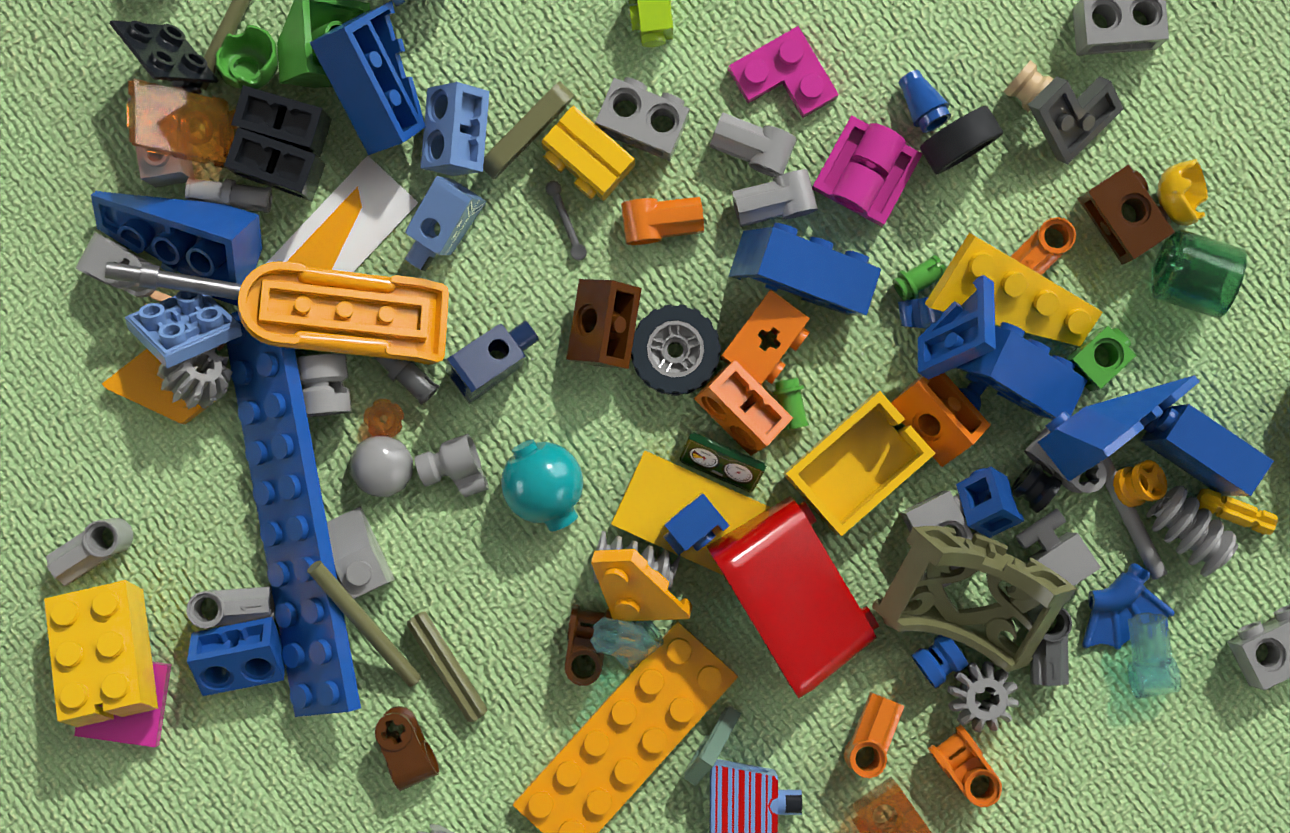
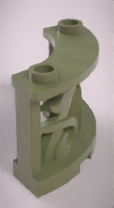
[872,526,1077,672]

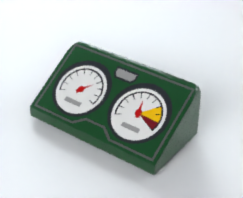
[680,432,767,492]

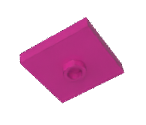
[74,661,172,747]

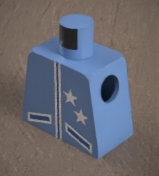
[405,176,487,272]

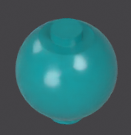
[501,439,583,532]

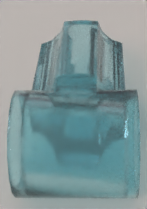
[1127,612,1181,699]
[590,617,664,669]

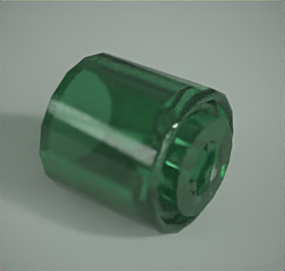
[1151,229,1247,319]

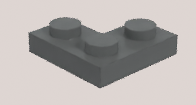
[1028,76,1124,165]

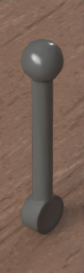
[545,181,587,261]

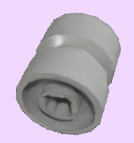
[297,354,352,417]

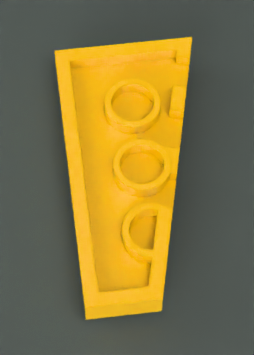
[925,232,1103,347]

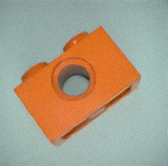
[891,373,991,467]

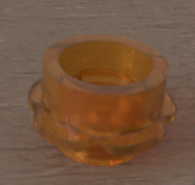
[364,399,404,437]

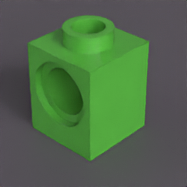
[1066,326,1137,392]

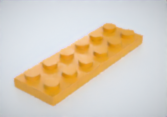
[513,620,738,833]

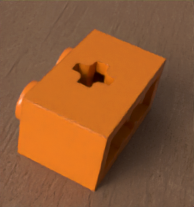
[720,289,810,385]

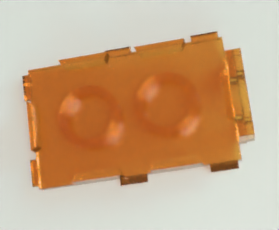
[127,79,236,168]

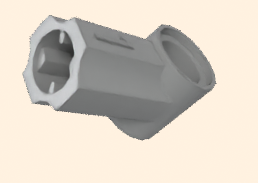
[710,113,797,177]
[732,169,818,227]
[45,518,133,586]
[186,586,275,629]

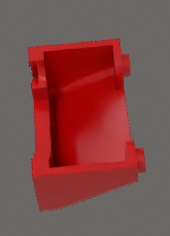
[706,496,879,699]

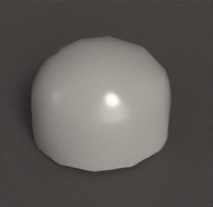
[350,435,413,497]

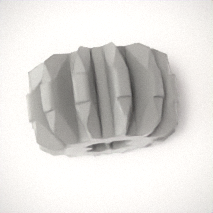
[157,347,233,410]
[947,661,1019,732]

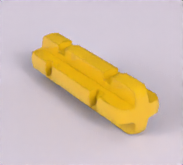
[1197,489,1278,535]

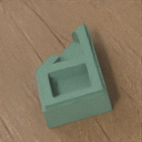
[684,706,741,786]

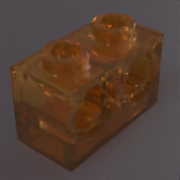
[851,777,932,833]

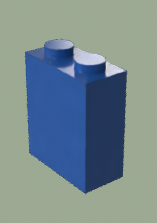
[1141,404,1274,496]

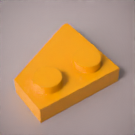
[102,348,215,425]
[591,549,692,622]

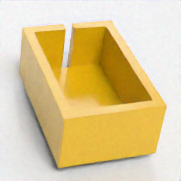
[782,391,936,536]
[44,580,158,727]

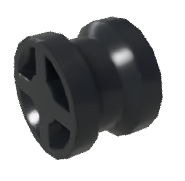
[1011,461,1062,513]

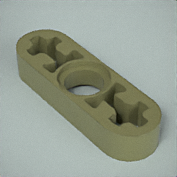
[483,81,575,179]

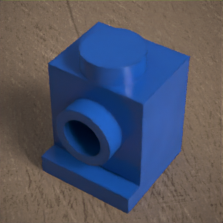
[956,466,1024,538]
[663,493,730,555]

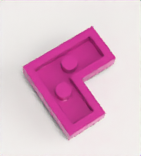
[728,26,839,118]

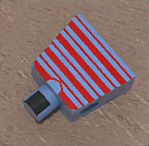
[709,759,802,833]

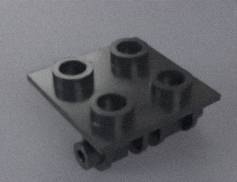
[109,20,219,101]

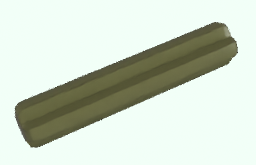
[407,612,487,723]

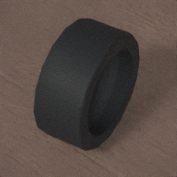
[920,106,1003,174]

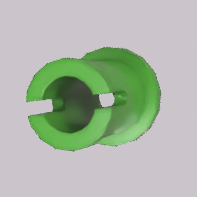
[893,255,946,301]
[772,377,809,430]

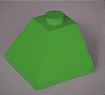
[277,0,371,88]

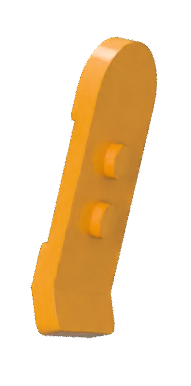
[237,261,449,365]

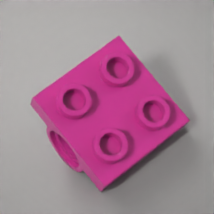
[812,115,923,227]

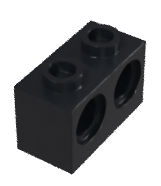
[231,85,332,157]
[224,127,326,202]

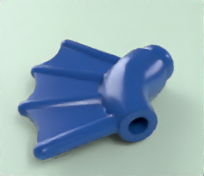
[1082,563,1175,650]

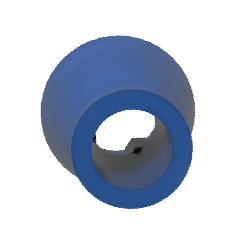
[898,70,951,133]

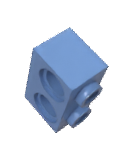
[421,82,490,176]

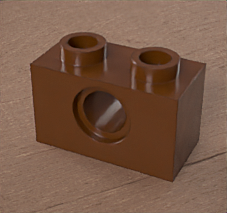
[1077,164,1175,265]
[566,279,642,369]

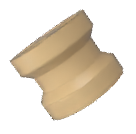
[1004,60,1053,112]

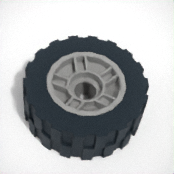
[631,304,721,396]

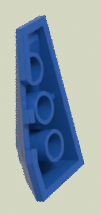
[91,191,262,306]
[1037,375,1200,482]

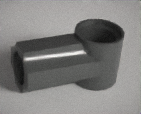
[1027,604,1072,686]

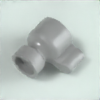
[415,434,489,497]

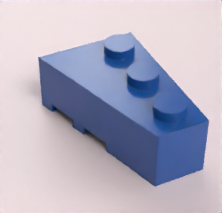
[310,0,426,155]

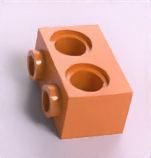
[693,360,793,456]

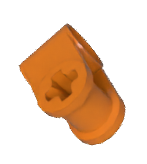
[927,724,1002,807]

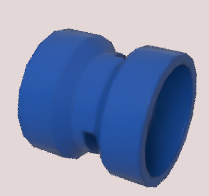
[911,635,969,689]

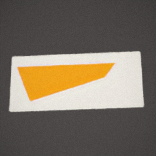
[267,156,418,272]

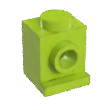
[628,0,673,47]

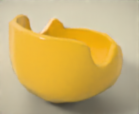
[1157,159,1208,226]

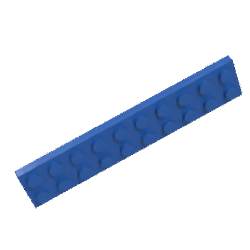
[226,311,361,717]

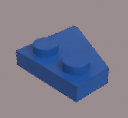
[918,275,996,380]

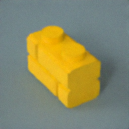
[541,105,635,201]

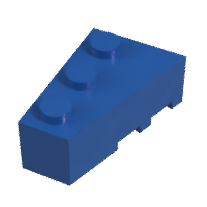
[729,223,881,316]
[956,322,1088,420]

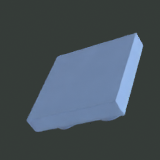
[125,291,242,368]

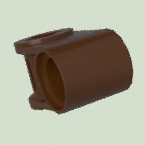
[565,604,612,686]
[375,706,440,791]

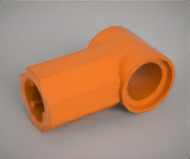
[621,197,704,245]
[1010,217,1076,275]
[844,692,905,778]

